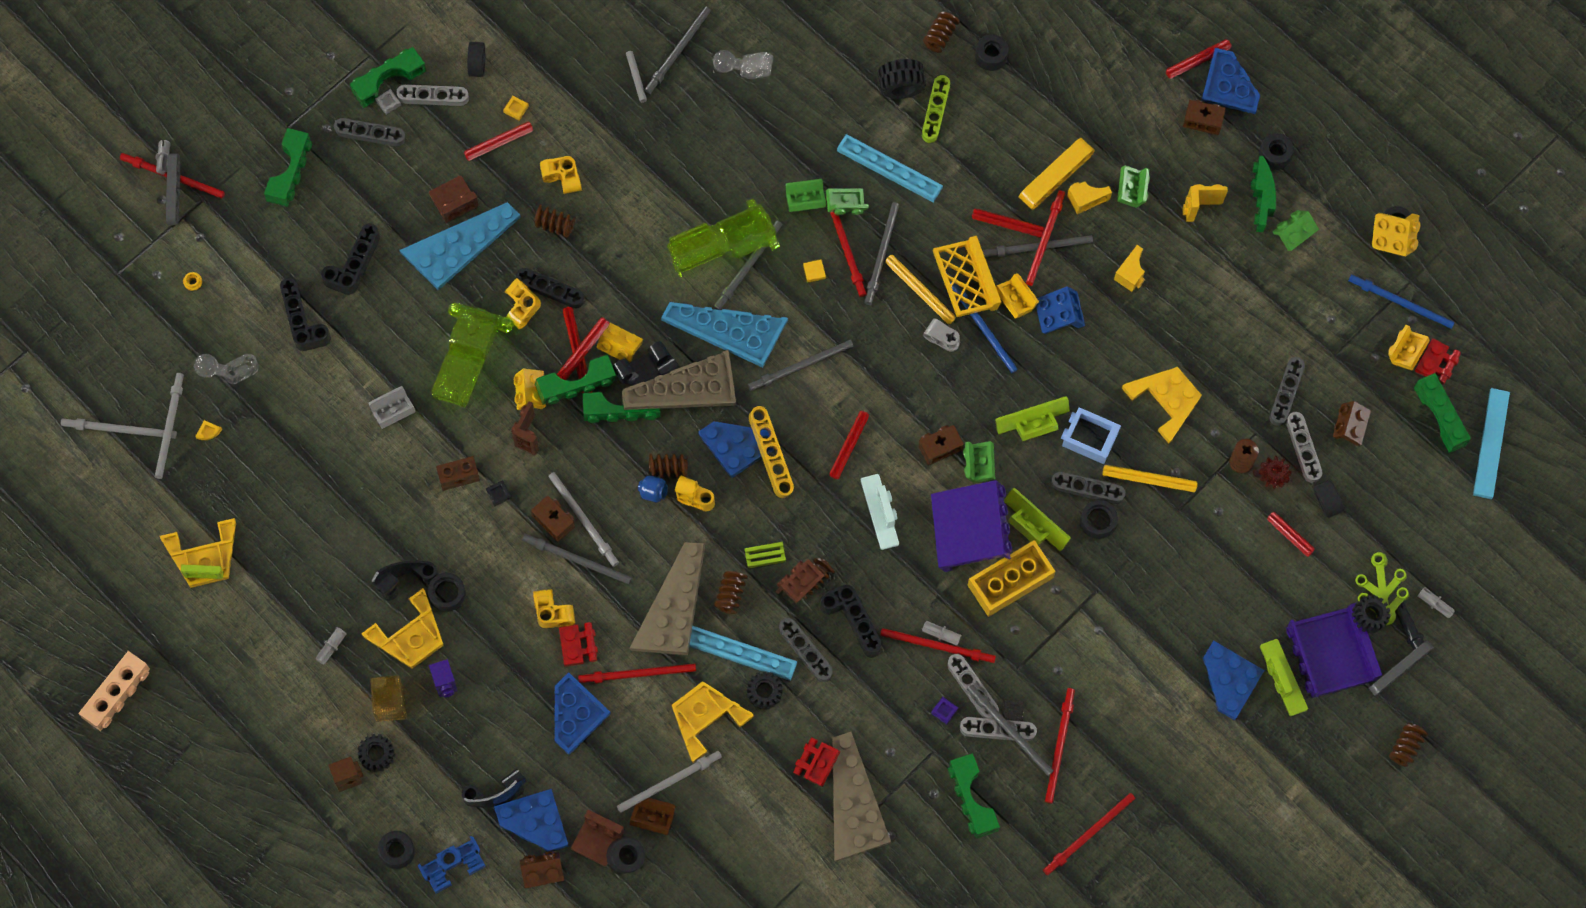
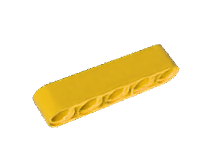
[1019,138,1095,210]
[748,406,794,498]

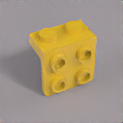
[1183,184,1228,222]
[1372,213,1420,257]

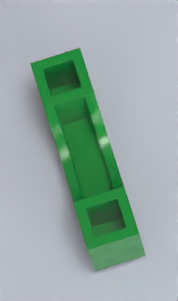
[350,47,426,108]
[264,128,312,207]
[535,355,616,405]
[1414,373,1471,453]
[583,392,661,423]
[947,753,1000,839]

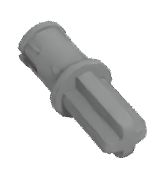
[156,140,171,175]
[1417,587,1455,618]
[922,621,962,646]
[316,627,347,665]

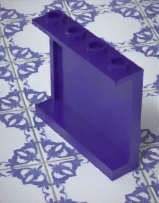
[931,480,1012,572]
[1286,603,1382,698]

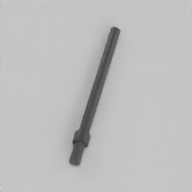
[645,7,711,94]
[864,202,899,305]
[713,221,782,310]
[982,235,1093,257]
[748,340,853,391]
[522,534,632,584]
[967,684,1053,776]

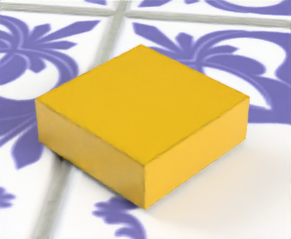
[503,96,529,121]
[803,260,826,283]

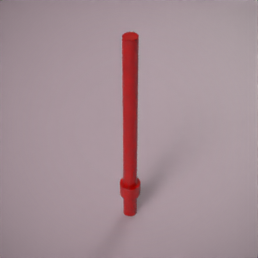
[119,153,225,199]
[1026,190,1065,286]
[825,197,867,297]
[880,628,996,663]
[578,664,696,683]
[1045,688,1075,804]
[1043,793,1135,875]

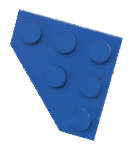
[1201,48,1260,114]
[698,421,774,478]
[1203,640,1265,721]
[555,672,611,755]
[494,789,569,851]

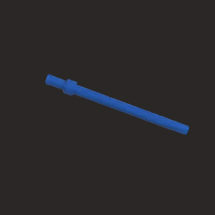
[1348,274,1455,329]
[950,281,1018,373]

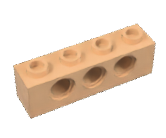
[78,651,150,732]

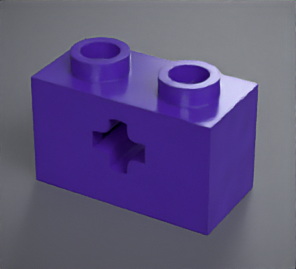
[429,659,458,698]

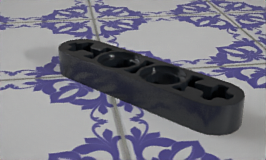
[516,268,584,308]

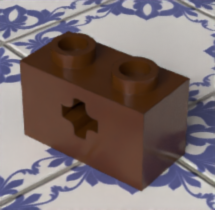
[1183,100,1225,135]
[918,425,964,466]
[436,456,480,491]
[531,495,575,543]
[328,756,364,792]

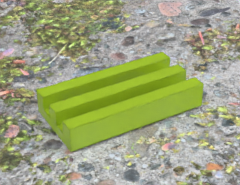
[744,542,786,568]
[181,565,224,579]

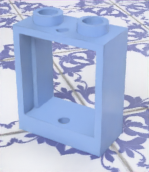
[1061,407,1121,464]

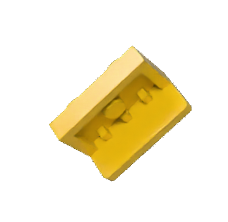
[996,273,1039,319]
[597,323,643,362]
[1388,325,1430,371]
[514,368,546,410]

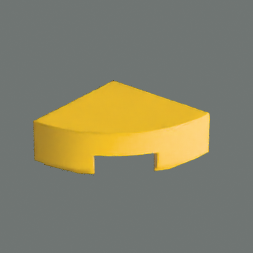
[195,420,222,440]

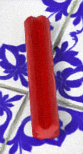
[1267,512,1315,557]

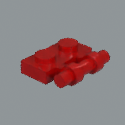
[1415,338,1461,385]
[559,622,598,667]
[793,737,840,787]

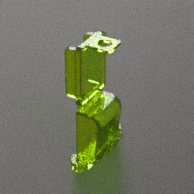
[667,198,779,277]
[431,303,514,408]

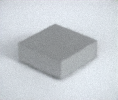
[375,89,401,115]

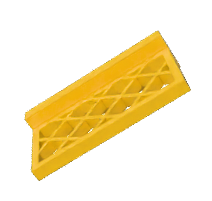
[933,236,1001,317]

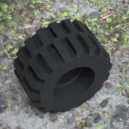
[878,59,926,99]

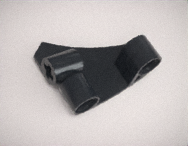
[613,341,681,385]
[371,561,438,601]
[462,768,527,808]

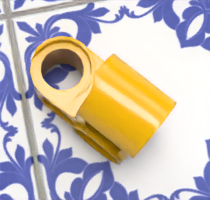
[540,156,582,194]
[505,278,541,329]
[675,476,715,511]
[533,589,575,628]

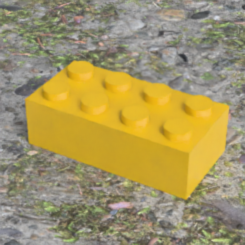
[968,540,1056,617]

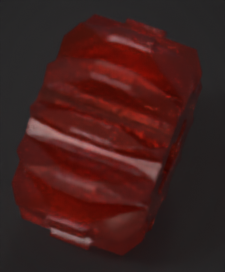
[1258,456,1292,489]

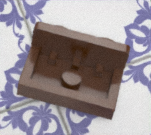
[1333,401,1371,446]
[629,797,676,835]
[520,851,564,888]

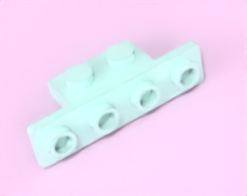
[861,474,899,550]

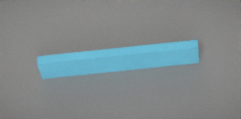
[837,134,943,203]
[1473,388,1510,499]
[690,626,797,681]

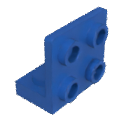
[1036,286,1085,334]

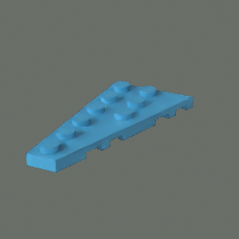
[399,202,521,290]
[661,302,788,368]

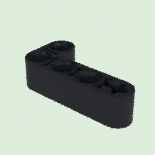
[321,223,380,295]
[280,278,331,351]
[820,584,881,658]

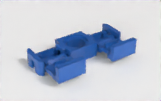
[418,836,486,894]

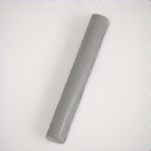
[626,51,647,103]

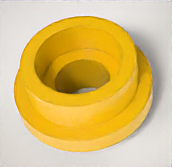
[183,272,202,291]

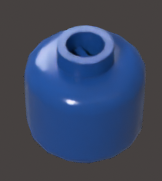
[638,475,668,503]

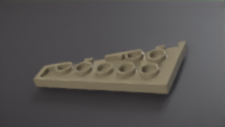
[622,350,736,410]
[630,542,705,655]
[832,732,891,862]

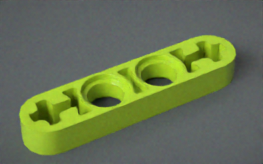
[922,75,950,143]

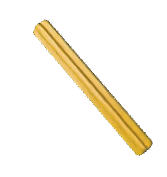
[885,255,956,324]
[1103,465,1197,492]

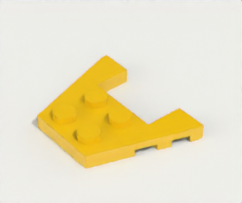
[1122,367,1202,444]
[160,518,236,588]
[361,588,444,669]
[672,681,754,763]

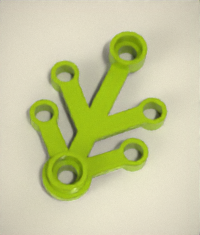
[1355,552,1409,626]

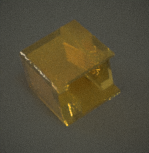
[370,675,406,722]

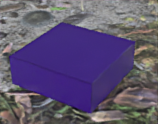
[931,696,958,725]

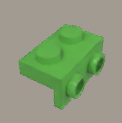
[1117,165,1150,208]
[785,179,826,212]
[826,189,869,215]
[1272,210,1319,251]
[963,441,995,483]

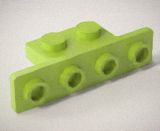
[996,396,1070,441]
[1004,488,1071,551]
[1260,639,1308,716]

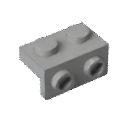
[368,386,416,429]

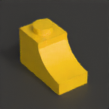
[1067,181,1112,214]
[1114,245,1145,292]

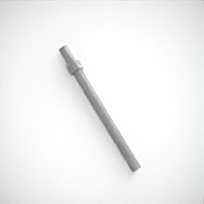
[155,373,184,479]
[61,418,177,439]
[548,472,619,567]
[617,751,722,812]

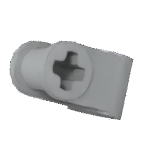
[923,319,960,352]

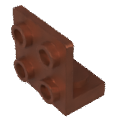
[429,176,479,223]
[511,401,539,455]
[775,559,825,603]
[571,810,624,867]

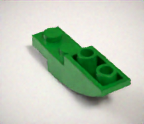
[1250,156,1276,233]

